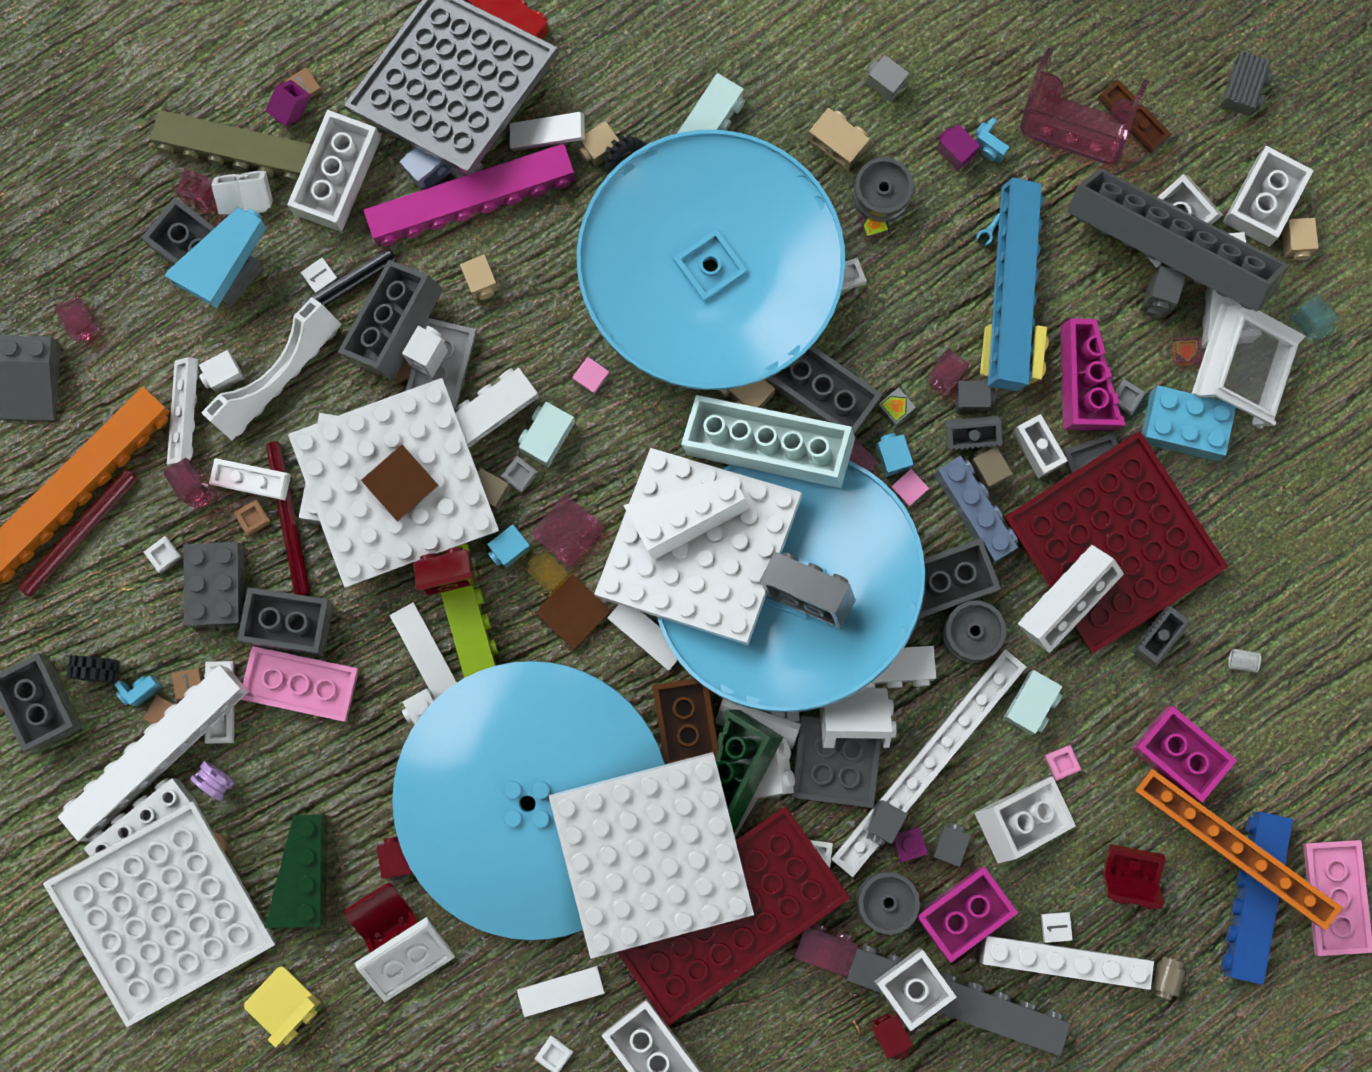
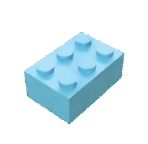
[1142,385,1236,462]

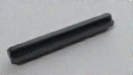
[302,249,397,307]

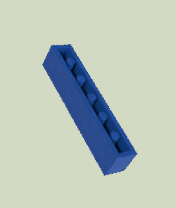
[1221,812,1293,985]

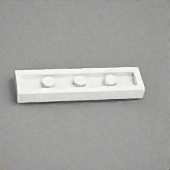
[167,357,199,466]

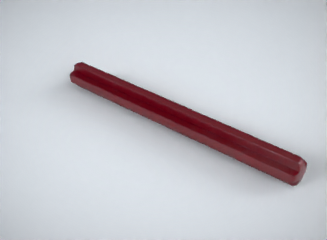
[266,441,310,596]
[19,469,137,597]

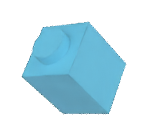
[876,433,914,477]
[487,525,531,569]

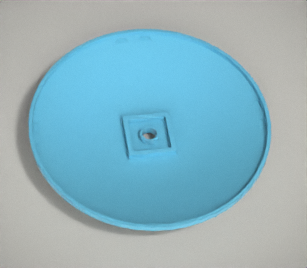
[577,130,845,390]
[657,461,925,712]
[392,661,665,940]

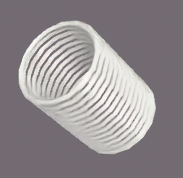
[1229,649,1261,673]

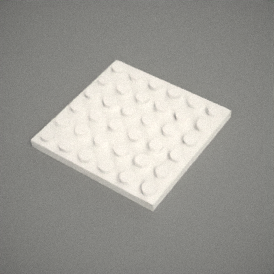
[288,378,499,588]
[594,448,802,645]
[549,752,754,959]
[43,800,276,1027]

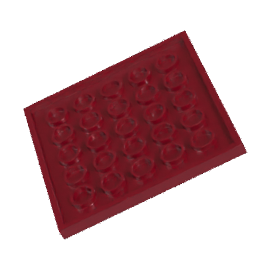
[1003,431,1228,654]

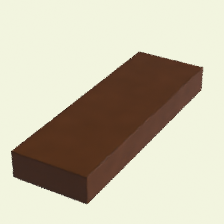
[1097,79,1172,154]

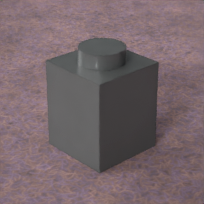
[955,381,995,413]
[931,822,971,867]

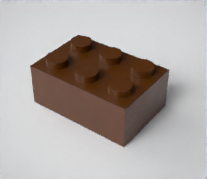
[652,678,718,764]

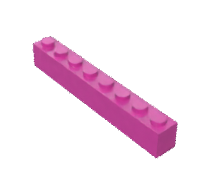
[364,144,575,246]

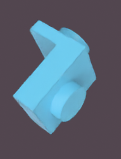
[975,117,1009,164]

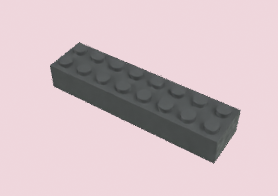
[1067,168,1289,312]

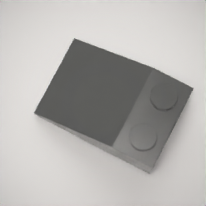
[0,335,61,421]

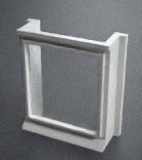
[1192,304,1306,429]

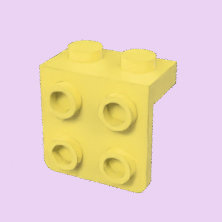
[980,324,1049,385]
[244,966,321,1048]

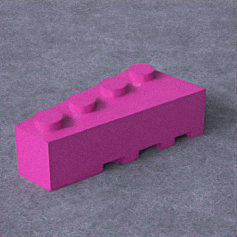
[1060,318,1125,431]

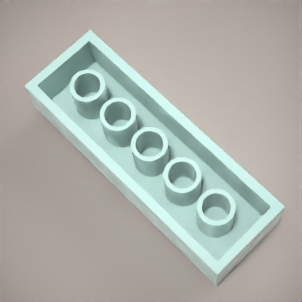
[681,395,855,488]

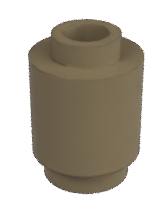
[1151,957,1185,1000]

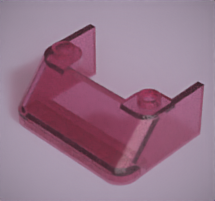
[1020,48,1149,164]

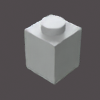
[866,55,909,102]

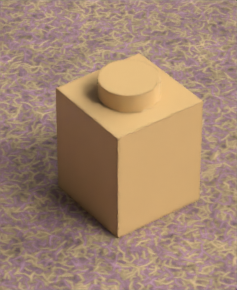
[579,121,619,167]
[1282,218,1318,260]
[460,255,499,300]

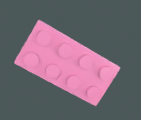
[241,646,359,722]
[1303,840,1372,956]

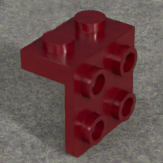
[1102,844,1166,910]
[344,883,419,953]

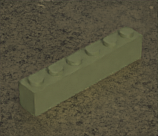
[150,110,312,183]

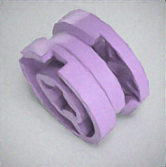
[190,761,235,801]

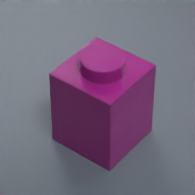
[266,80,311,126]
[936,124,980,171]
[892,827,928,862]

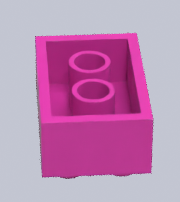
[1131,706,1237,803]
[916,866,1018,963]

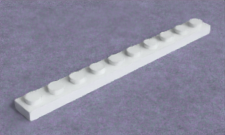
[831,649,1026,877]

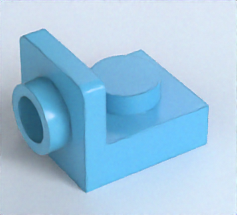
[114,676,163,707]

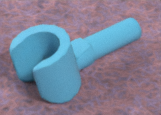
[976,214,1000,247]

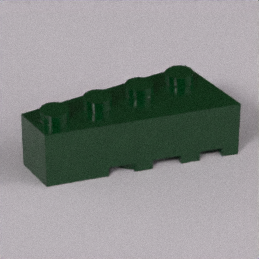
[715,709,784,833]
[264,814,327,928]

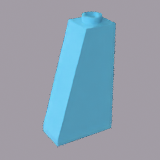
[165,207,267,309]

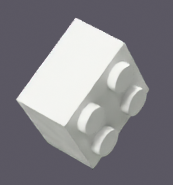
[874,948,957,1031]

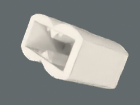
[211,171,273,217]

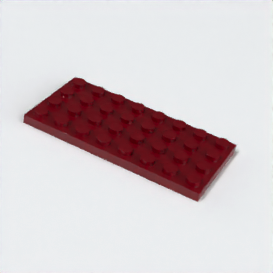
[617,805,850,1026]

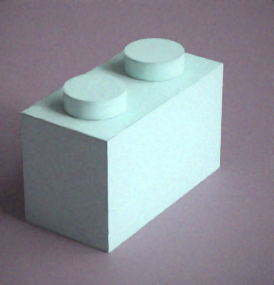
[518,402,575,468]
[1003,670,1062,735]

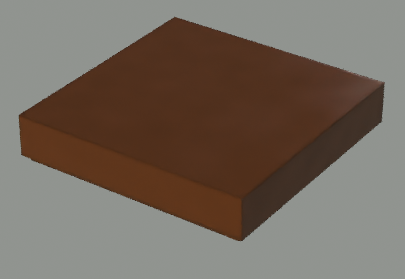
[361,444,439,522]
[535,574,611,650]

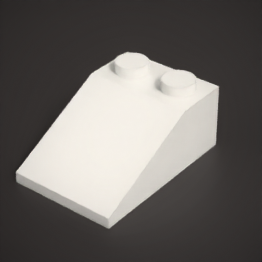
[1143,174,1223,268]
[975,776,1076,863]

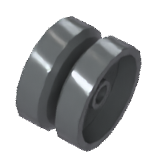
[853,157,913,223]
[942,601,1006,663]
[856,872,920,934]

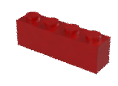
[464,0,549,40]

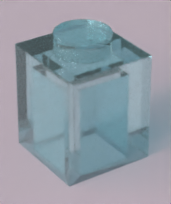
[1290,294,1339,341]

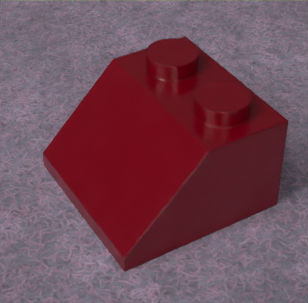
[414,547,477,597]

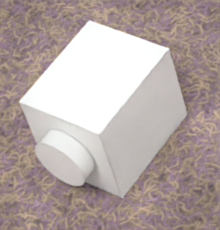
[199,350,245,393]

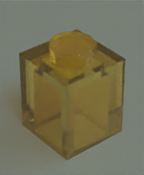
[526,551,570,596]

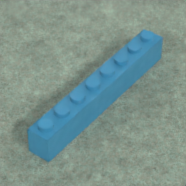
[988,177,1043,391]

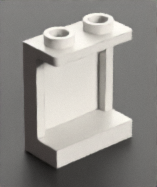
[819,688,896,748]

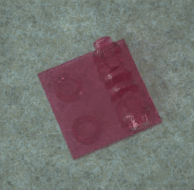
[530,494,605,568]

